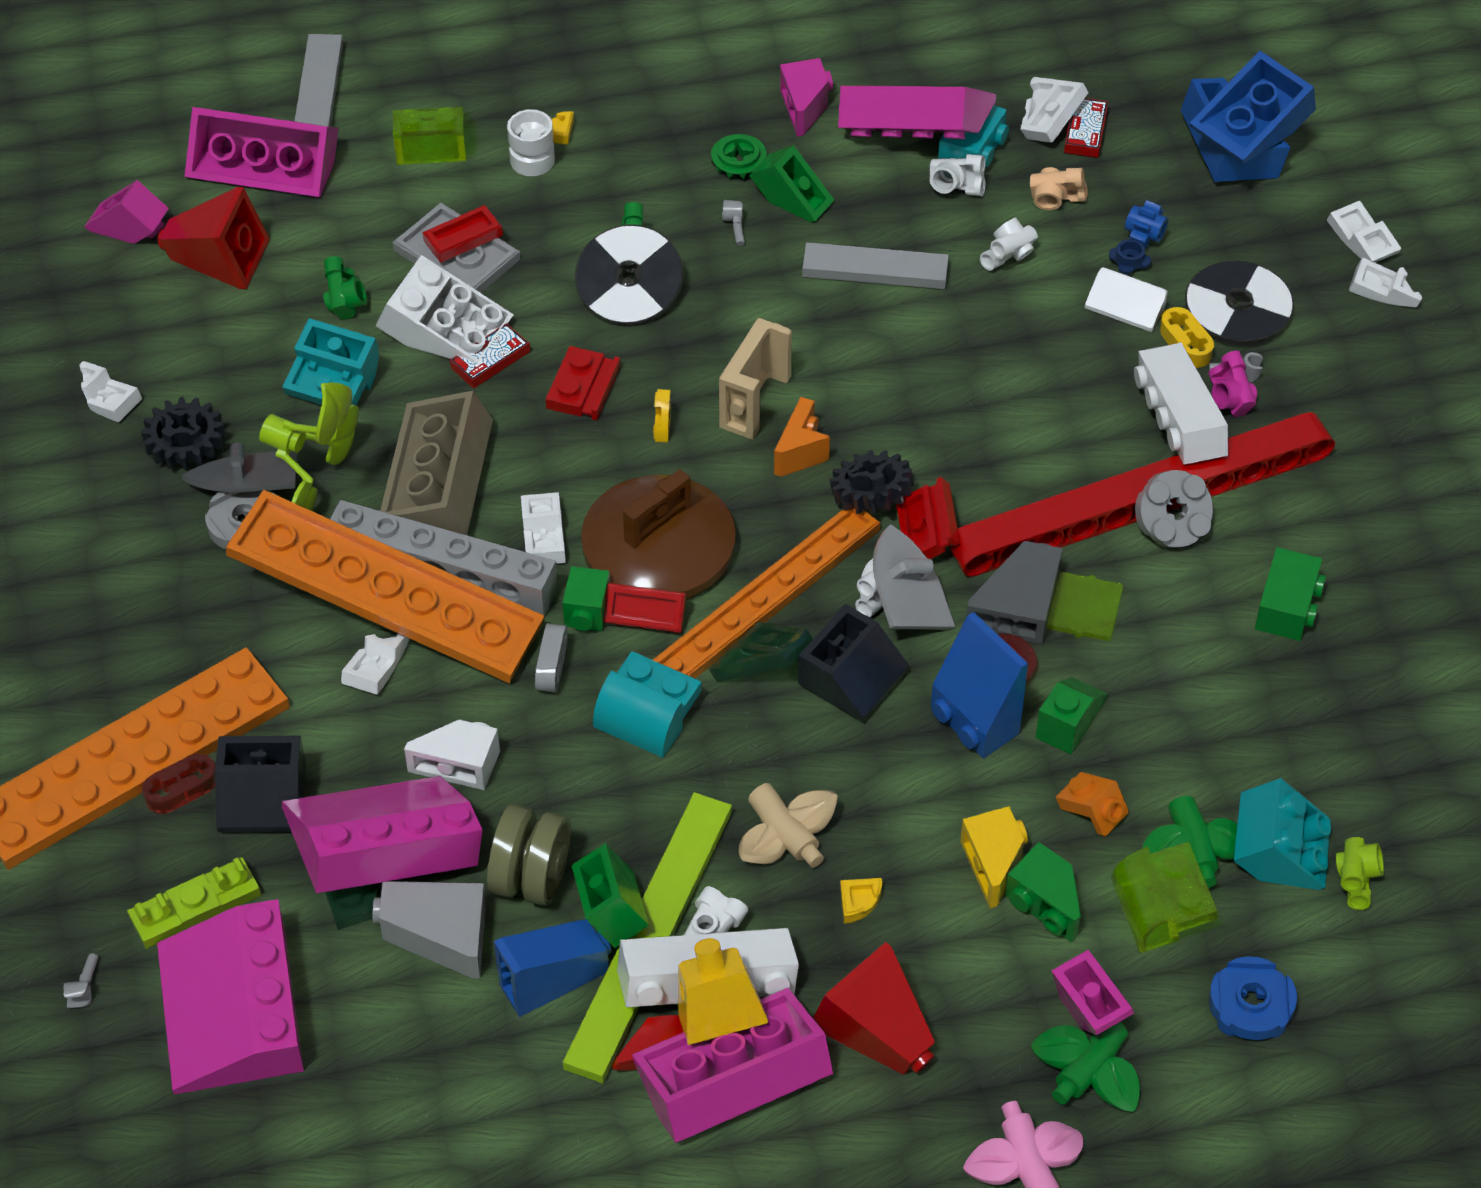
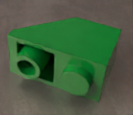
[1005,842,1081,943]

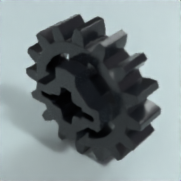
[141,397,225,470]
[830,450,914,514]

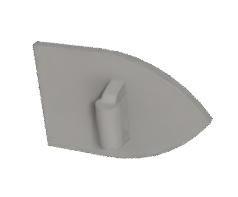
[873,524,955,630]

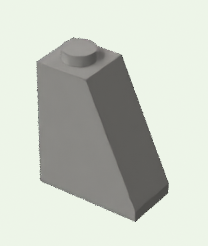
[373,881,486,978]

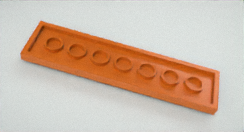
[226,489,545,684]
[0,647,290,870]

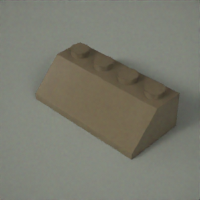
[380,391,493,535]

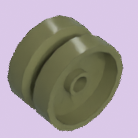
[487,803,571,907]

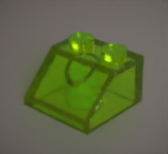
[393,106,466,165]

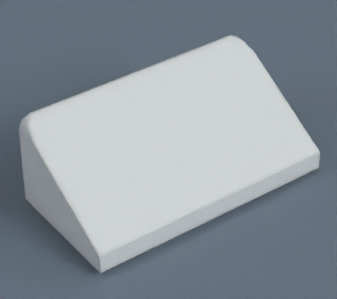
[1084,267,1168,332]

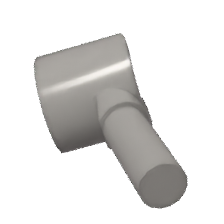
[722,200,745,246]
[1209,352,1263,382]
[64,953,99,1008]

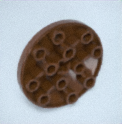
[581,469,735,600]

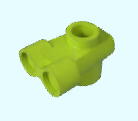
[1336,837,1384,910]

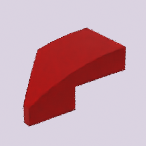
[612,1015,684,1070]

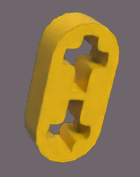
[1160,307,1214,368]

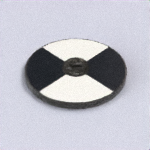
[575,225,683,327]
[1184,261,1294,346]

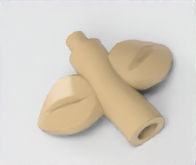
[739,783,838,868]

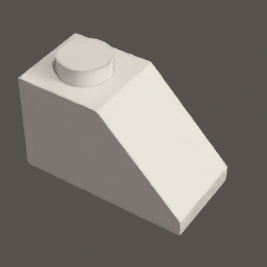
[404,720,500,790]

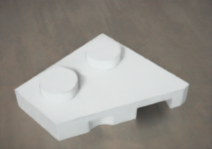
[1021,77,1089,143]

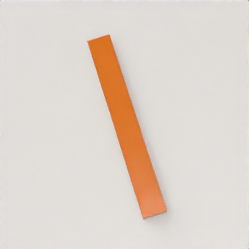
[653,507,880,679]

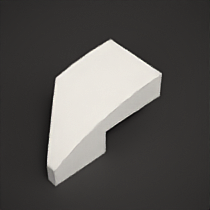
[1348,257,1422,307]
[80,361,142,422]
[341,633,410,695]

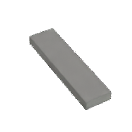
[295,34,343,126]
[802,242,949,289]

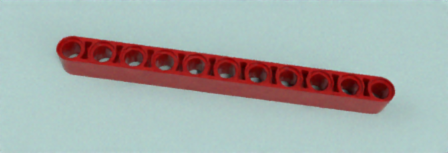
[948,412,1335,577]

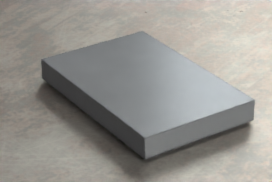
[392,203,520,293]

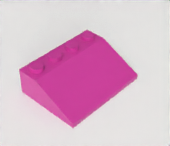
[282,776,482,893]
[157,899,304,1095]

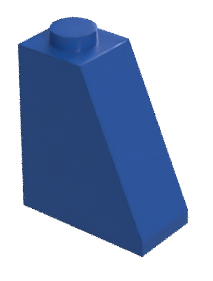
[494,919,612,1017]

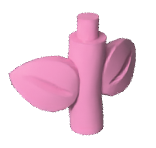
[963,1101,1083,1188]

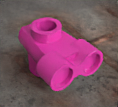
[1208,351,1257,417]

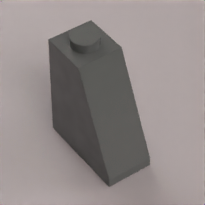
[966,541,1063,644]

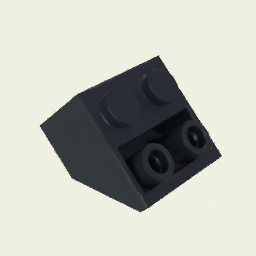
[798,604,909,722]
[215,736,306,832]

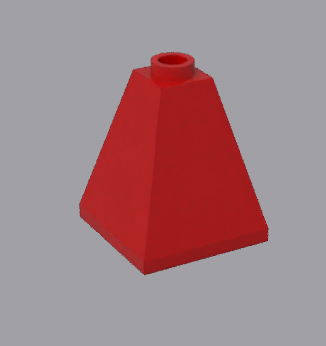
[158,187,270,289]
[813,942,935,1075]

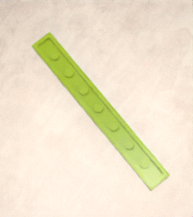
[563,792,732,1084]

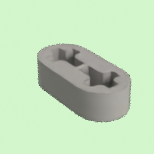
[535,623,568,692]

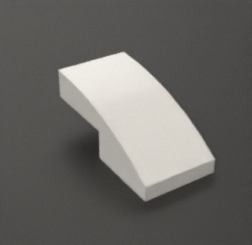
[1327,201,1401,263]
[521,492,566,564]

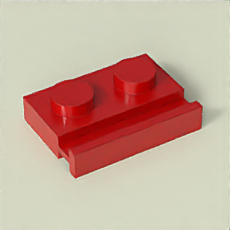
[546,346,620,420]
[896,477,960,559]

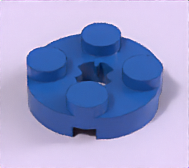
[1209,956,1297,1040]

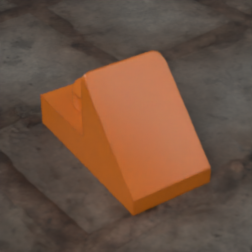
[774,397,830,477]

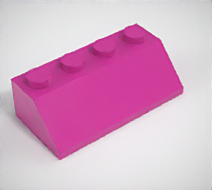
[838,86,996,139]
[184,107,339,197]
[632,988,833,1143]

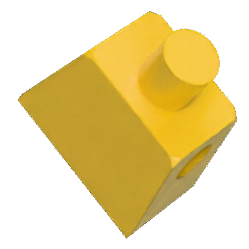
[678,938,768,1045]

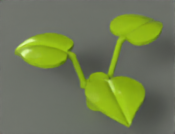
[259,382,359,511]

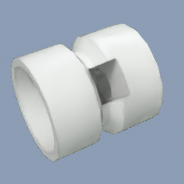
[507,109,555,176]

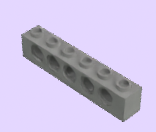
[330,500,558,618]

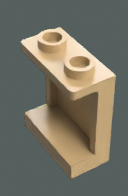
[719,318,792,440]

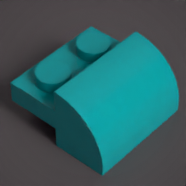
[282,318,379,405]
[593,651,702,758]

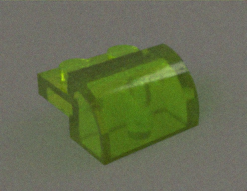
[1111,842,1218,953]

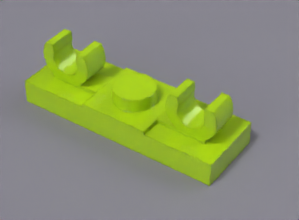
[127,857,261,949]

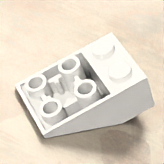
[376,255,514,363]

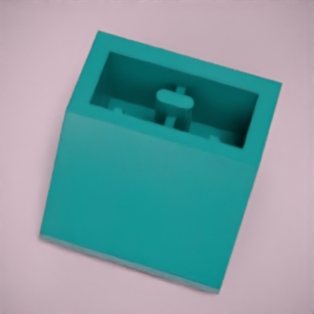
[1234,778,1331,890]

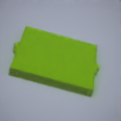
[1047,571,1123,642]

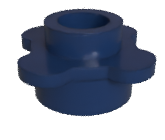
[1109,239,1151,274]

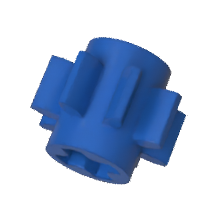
[1125,200,1169,248]

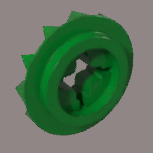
[711,134,767,179]

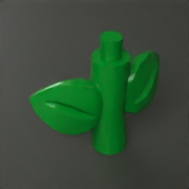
[1140,796,1237,888]
[1031,1022,1140,1113]

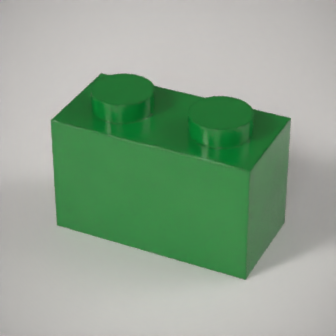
[1254,547,1326,641]
[571,843,649,948]

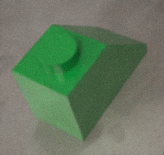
[749,145,834,223]
[1035,677,1108,755]

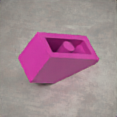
[780,58,833,136]
[84,180,169,244]
[1051,950,1134,1035]

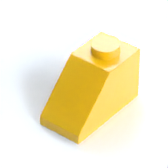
[960,806,1028,908]

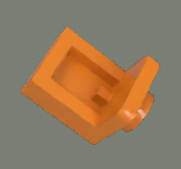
[1056,772,1128,836]

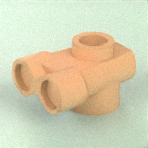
[1030,167,1088,210]

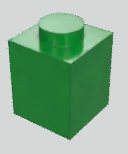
[562,566,610,631]

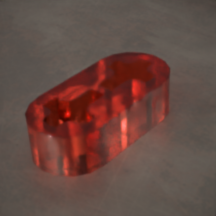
[142,754,215,814]

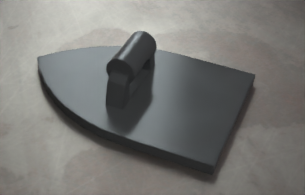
[182,442,298,492]

